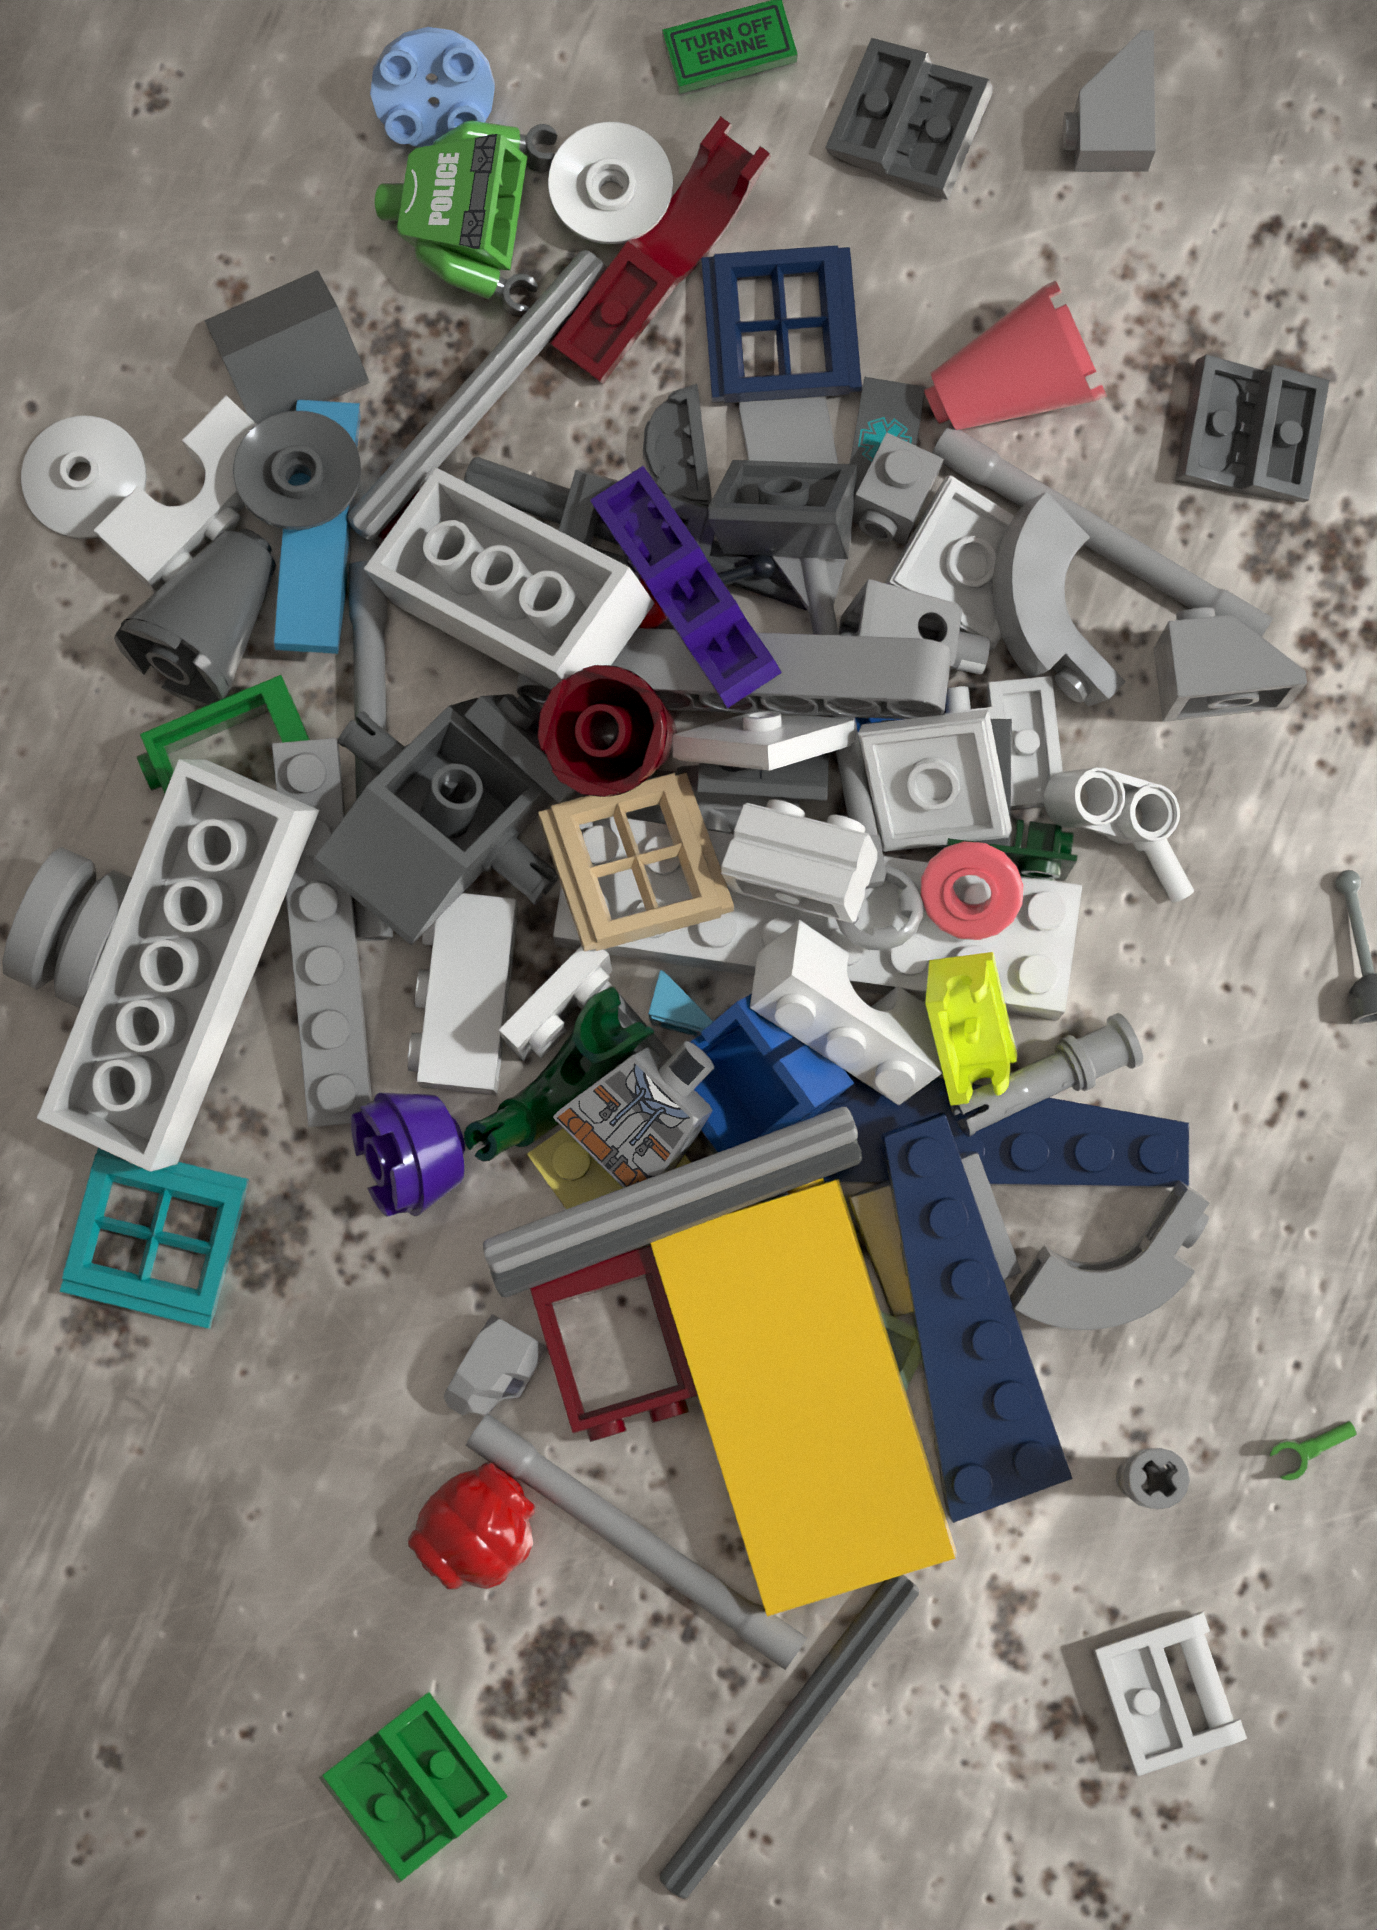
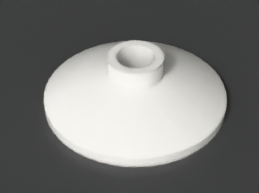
[548,122,673,244]
[21,416,147,539]

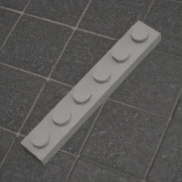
[272,738,372,1127]

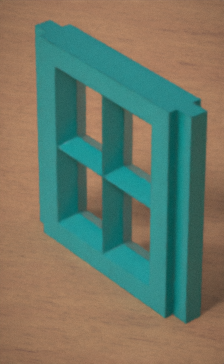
[59,1147,249,1329]

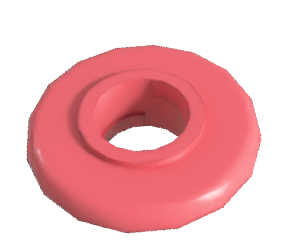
[921,841,1024,940]

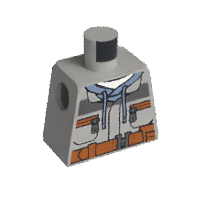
[553,1041,714,1188]

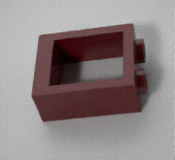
[530,1245,698,1442]

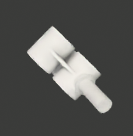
[1044,767,1194,903]

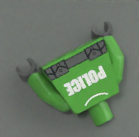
[375,120,558,317]

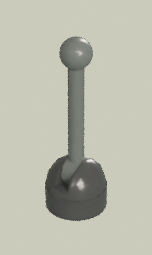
[1336,870,1377,1024]

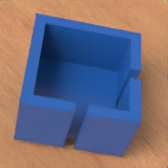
[690,993,854,1153]

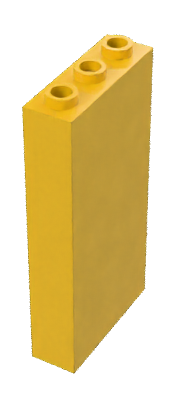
[650,1178,956,1616]

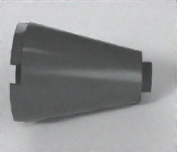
[114,529,276,707]

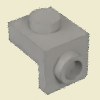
[852,433,944,545]

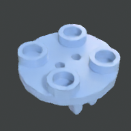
[370,27,495,147]

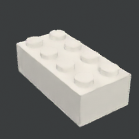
[364,468,654,690]

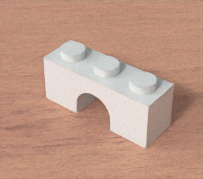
[94,396,257,593]
[750,920,942,1105]

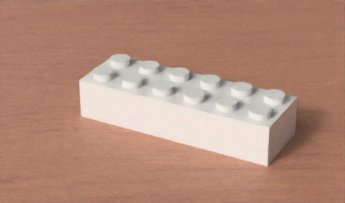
[37,759,319,1172]

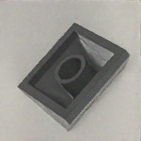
[205,270,370,424]
[708,460,857,559]

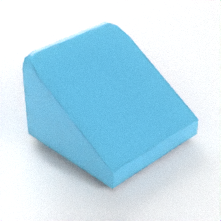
[648,970,713,1037]

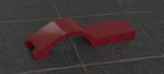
[551,116,772,384]

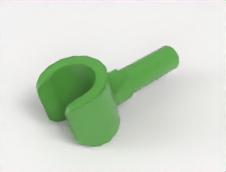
[1270,1421,1357,1480]

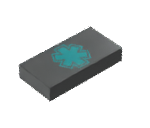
[850,377,926,495]

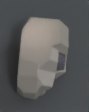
[443,1314,548,1416]

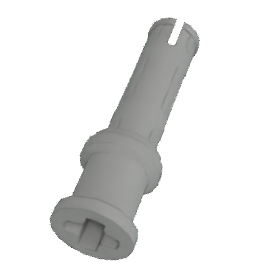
[950,1013,1143,1137]
[1116,1448,1190,1509]

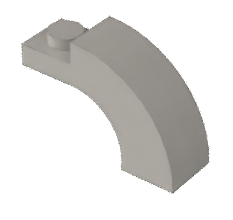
[992,491,1126,706]
[1010,1180,1209,1330]

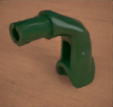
[464,986,655,1162]

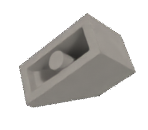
[1063,30,1156,172]

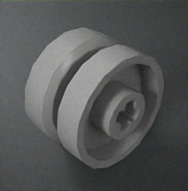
[2,847,132,1008]

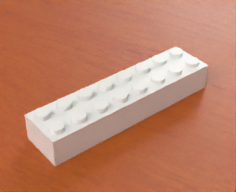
[553,816,1082,1021]

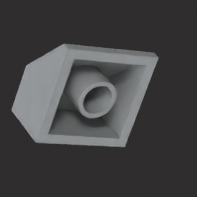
[1154,608,1307,722]

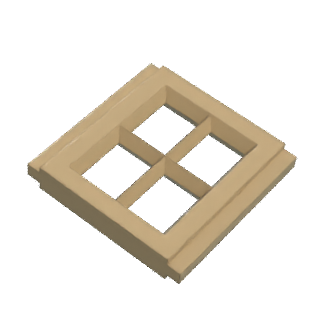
[538,773,734,952]

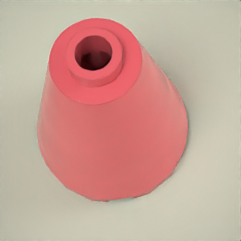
[924,280,1107,430]

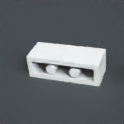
[407,893,519,1096]

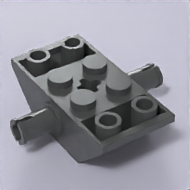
[313,698,559,945]

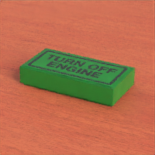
[662,0,798,94]

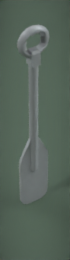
[739,396,923,951]

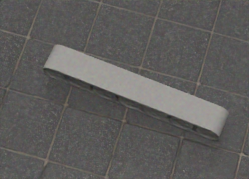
[516,628,952,719]

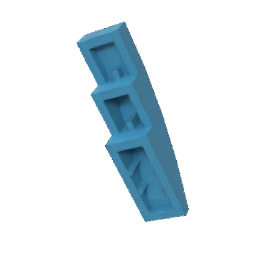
[274,400,361,654]

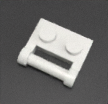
[1092,1612,1247,1776]

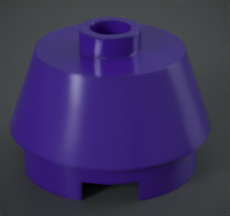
[351,1092,465,1217]

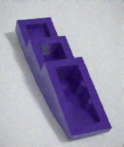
[590,466,782,708]

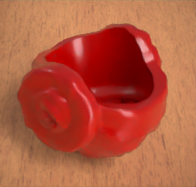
[408,1462,535,1590]

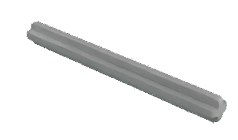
[348,250,607,541]
[482,1107,858,1274]

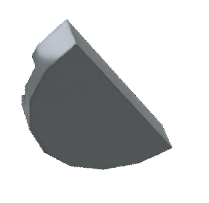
[643,384,712,507]

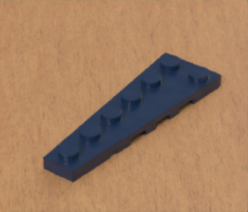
[812,1070,1189,1188]
[881,1112,1073,1523]

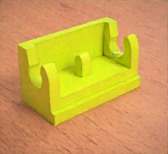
[925,952,1017,1106]

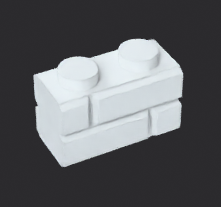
[721,799,878,923]

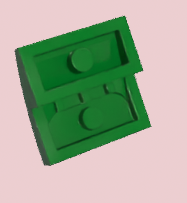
[319,1692,508,1883]

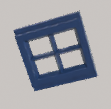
[701,245,862,403]

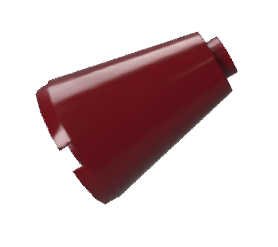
[538,665,677,797]

